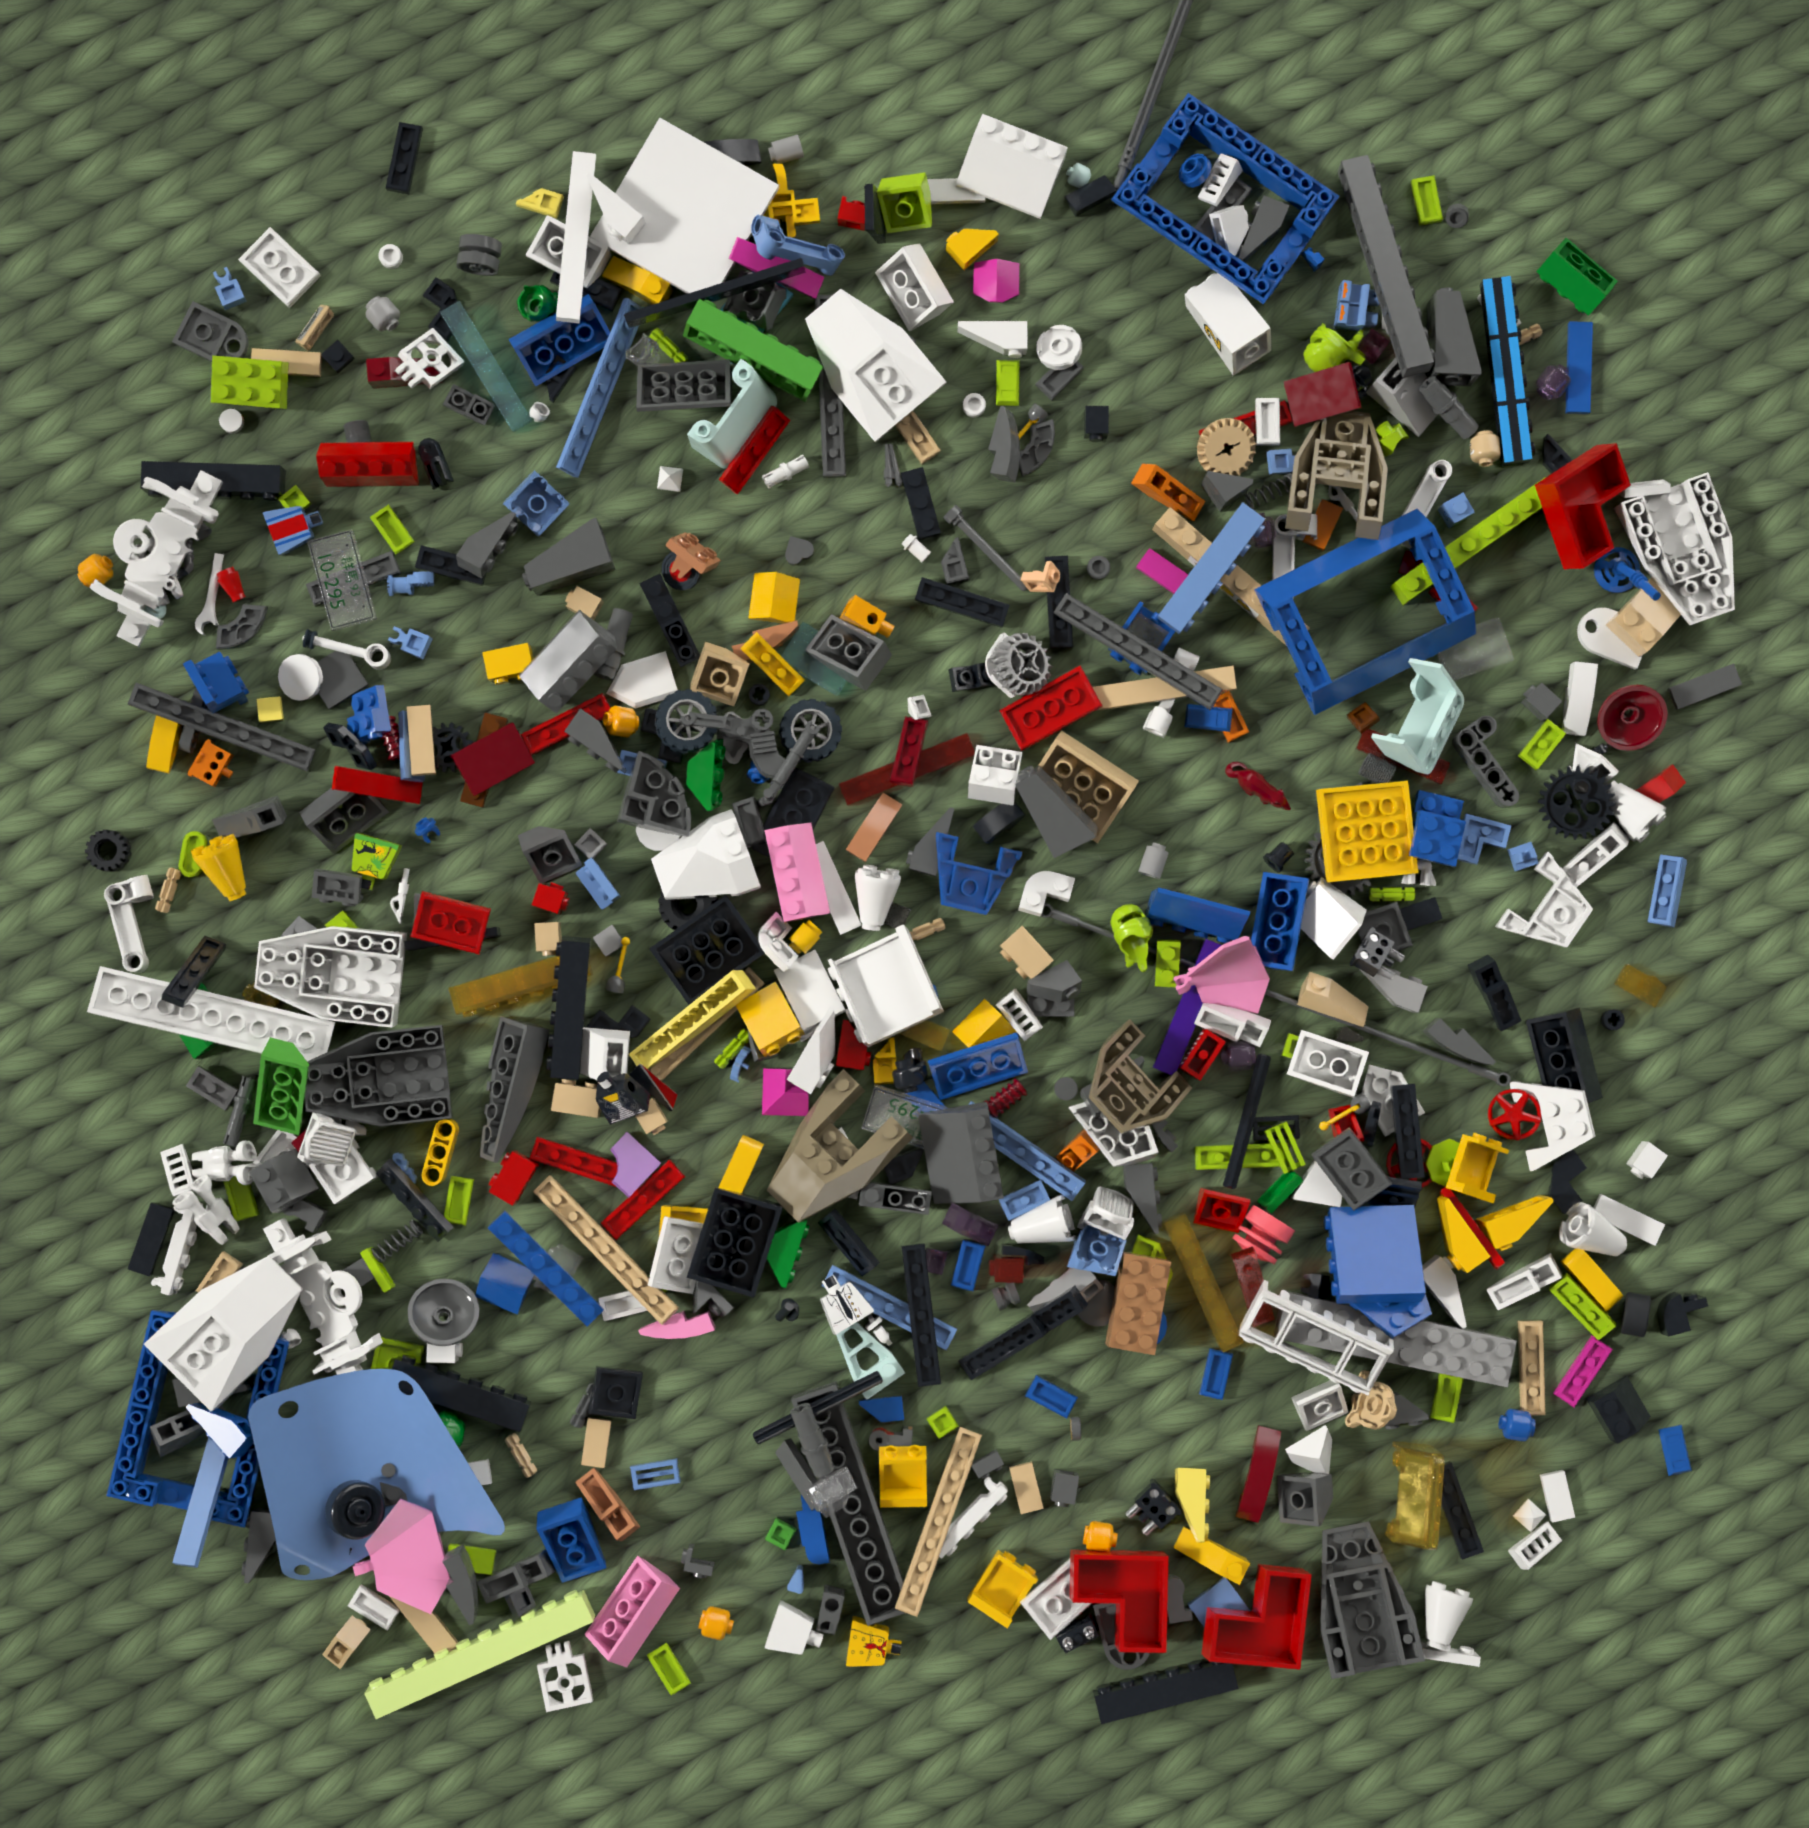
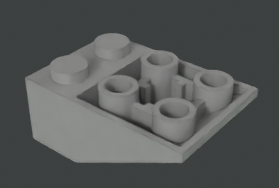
[1366,358,1437,437]

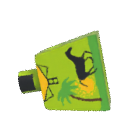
[352,833,402,890]

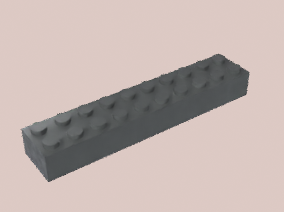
[791,1381,905,1626]

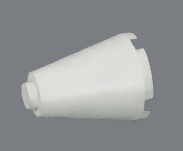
[1008,1195,1075,1243]
[1559,1202,1627,1256]

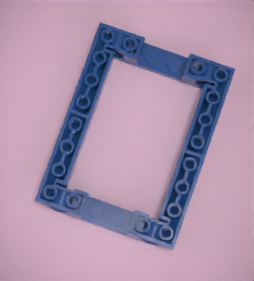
[1112,93,1339,304]
[1254,509,1476,715]
[106,1310,290,1528]

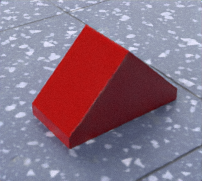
[1635,764,1686,803]
[1328,1105,1364,1141]

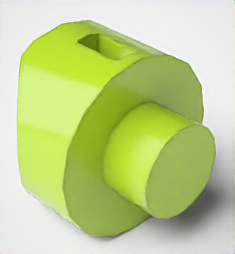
[1375,421,1409,457]

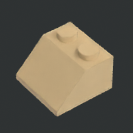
[690,642,749,706]
[1000,926,1054,980]

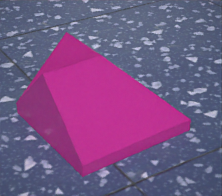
[762,1068,809,1116]

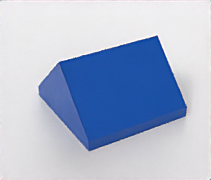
[475,1253,535,1315]

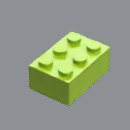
[211,355,289,409]

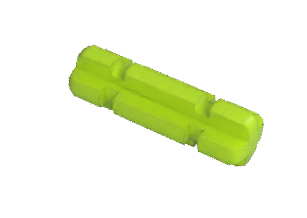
[650,328,688,363]
[1369,887,1415,901]
[714,1029,749,1069]

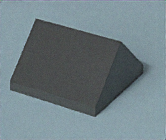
[1201,471,1253,512]

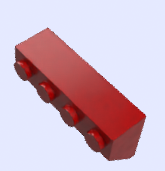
[316,442,419,487]

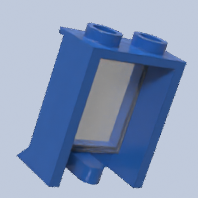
[1108,601,1175,675]

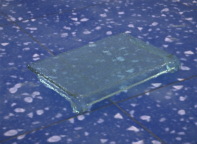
[781,622,847,697]

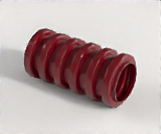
[381,716,400,761]
[984,1078,1027,1118]

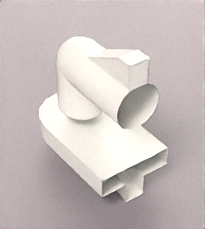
[1401,859,1436,886]
[865,1315,892,1346]

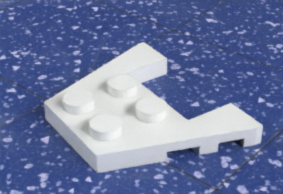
[1495,852,1593,948]
[1509,1081,1595,1171]

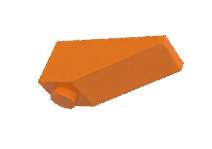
[1131,464,1205,521]

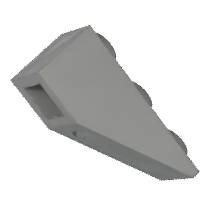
[1360,968,1428,1013]
[1027,1268,1104,1312]

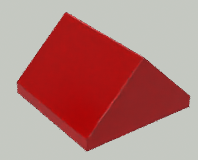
[1193,1188,1250,1233]

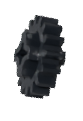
[432,722,474,773]

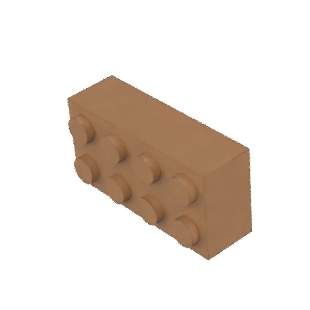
[1105,1252,1171,1355]

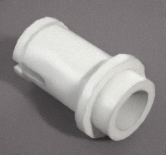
[902,534,931,563]

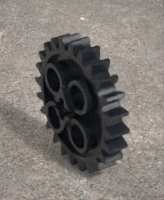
[1538,764,1616,840]

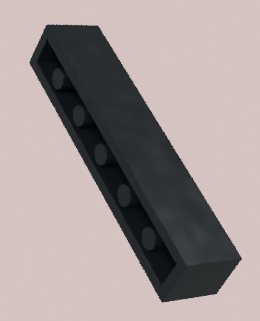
[140,461,286,501]
[547,936,591,1080]
[392,1355,531,1432]
[1093,1660,1239,1724]

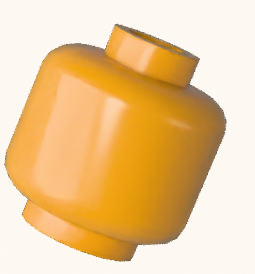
[77,554,113,588]
[603,706,639,738]
[1083,1521,1118,1552]
[698,1606,734,1640]

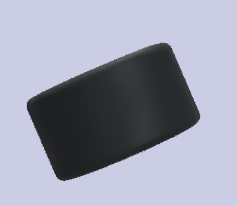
[1621,1292,1651,1337]

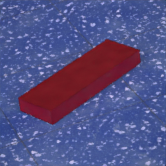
[890,716,928,787]

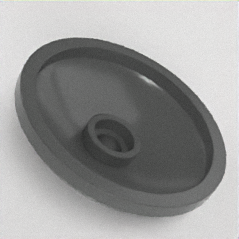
[408,1279,479,1346]

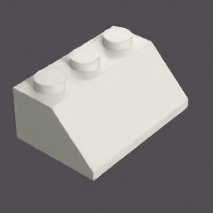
[526,215,611,288]
[875,243,954,331]

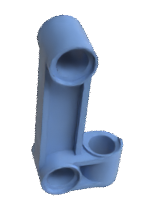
[751,214,845,276]

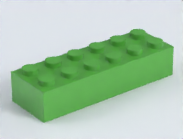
[683,299,823,402]

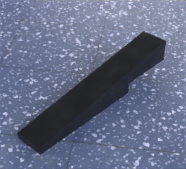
[958,1285,1088,1380]

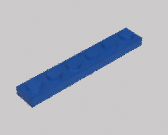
[488,1211,604,1326]

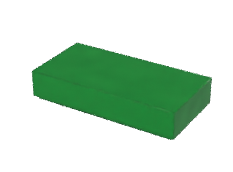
[1257,1170,1304,1214]

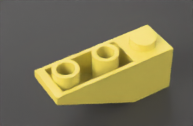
[1175,1468,1210,1543]

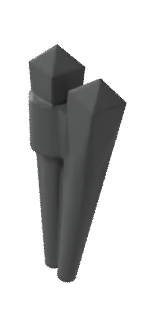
[884,443,902,488]

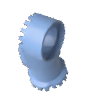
[387,572,434,596]

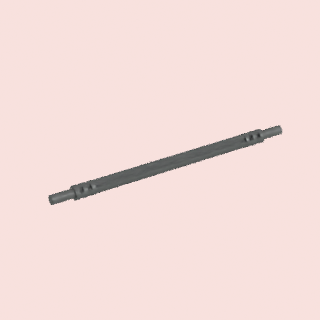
[1113,0,1194,191]

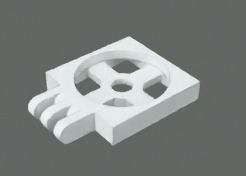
[395,328,465,389]
[537,1641,594,1712]

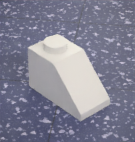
[1209,205,1249,256]

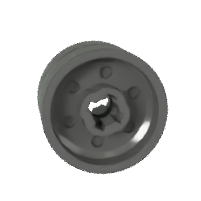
[456,234,502,276]

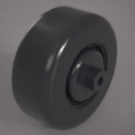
[325,1480,385,1540]

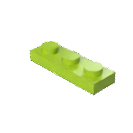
[1549,1273,1616,1341]

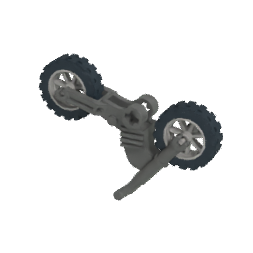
[655,689,842,808]

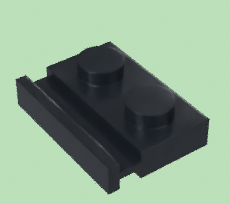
[1367,1177,1422,1209]

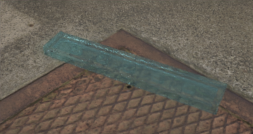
[440,301,532,432]

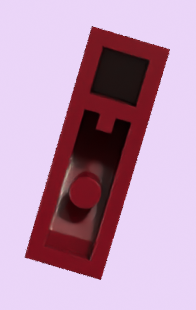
[366,357,442,389]

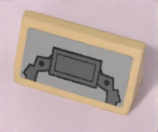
[295,305,334,351]

